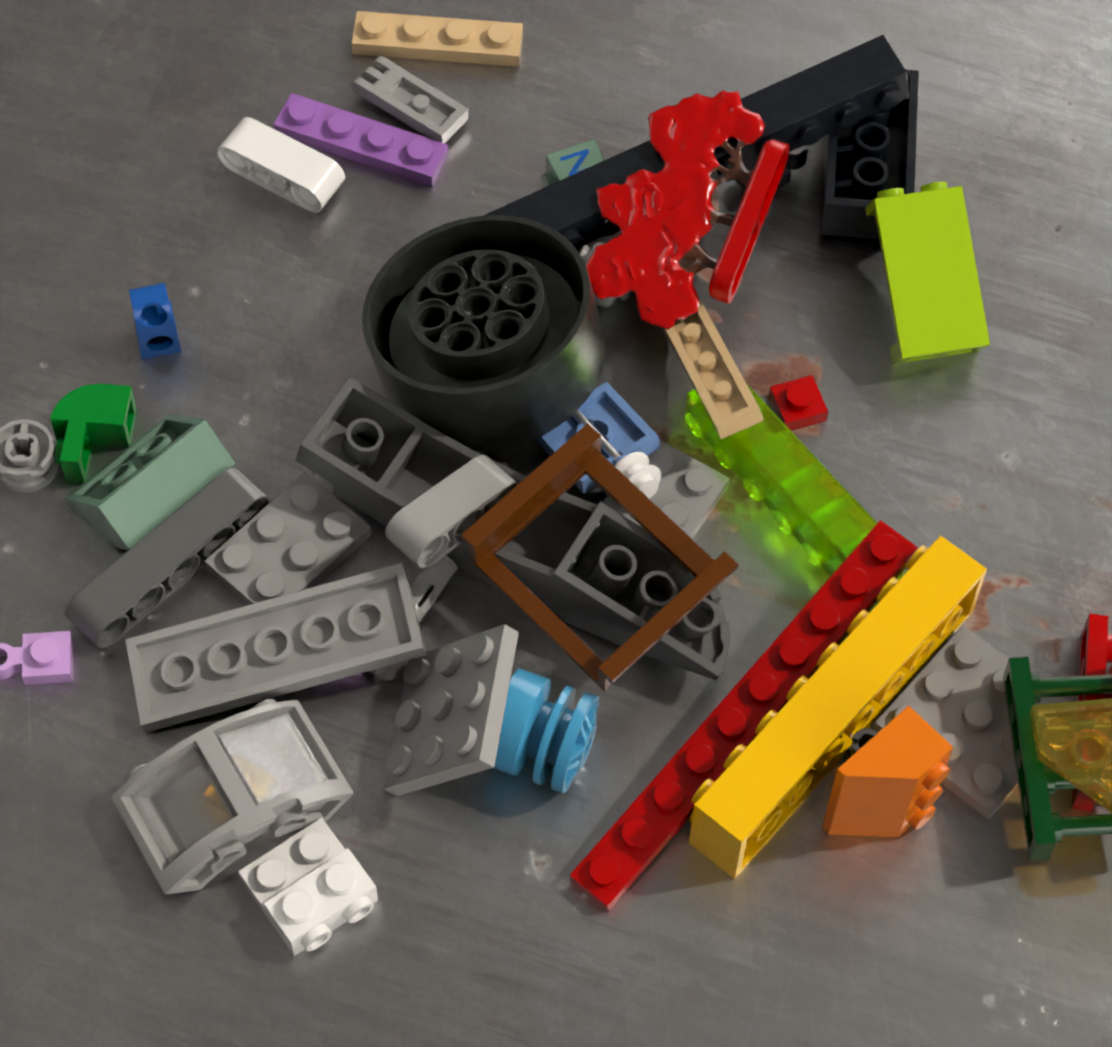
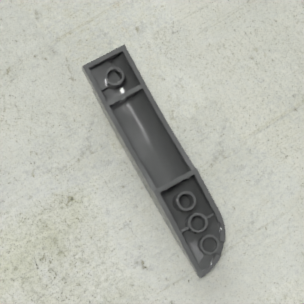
[295,377,730,680]

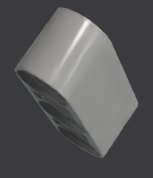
[385,455,518,568]

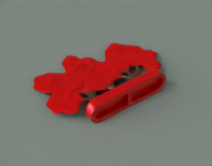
[586,90,789,330]

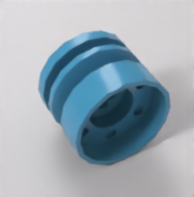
[494,669,599,793]

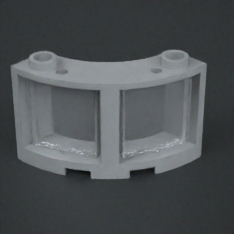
[111,699,354,894]

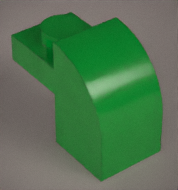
[50,384,137,485]

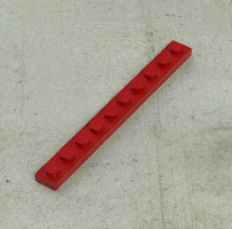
[569,520,918,912]

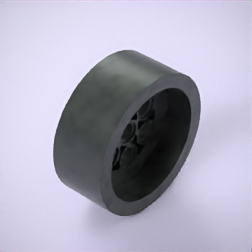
[362,215,605,451]

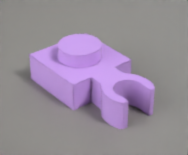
[0,631,73,685]

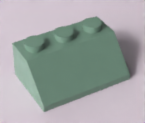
[64,414,236,550]

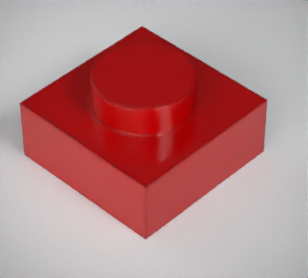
[769,375,829,433]

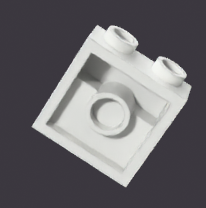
[238,817,378,956]

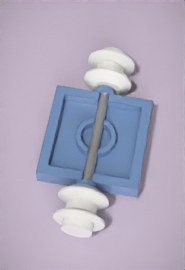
[535,382,661,499]

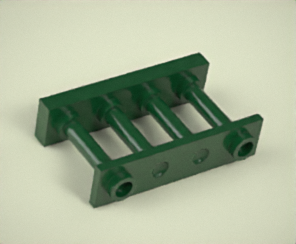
[1003,657,1112,861]

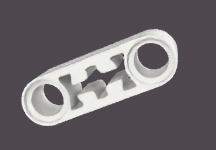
[217,117,345,213]

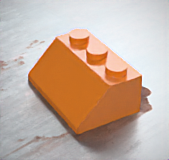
[822,705,953,837]

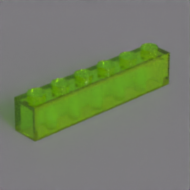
[684,383,907,580]

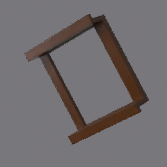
[461,423,739,692]

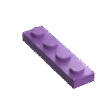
[274,93,449,187]

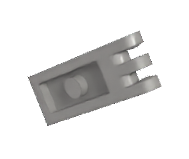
[351,56,468,143]

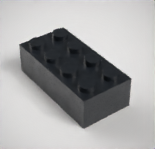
[820,69,919,239]

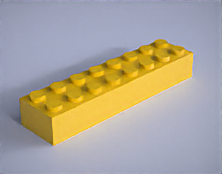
[689,535,987,879]

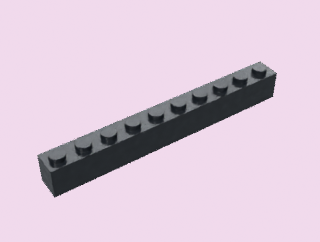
[484,34,909,251]

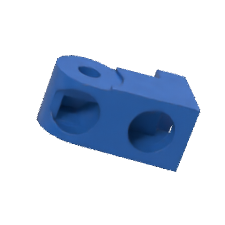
[129,283,182,360]

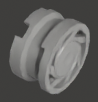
[0,419,60,494]

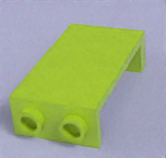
[865,181,990,365]

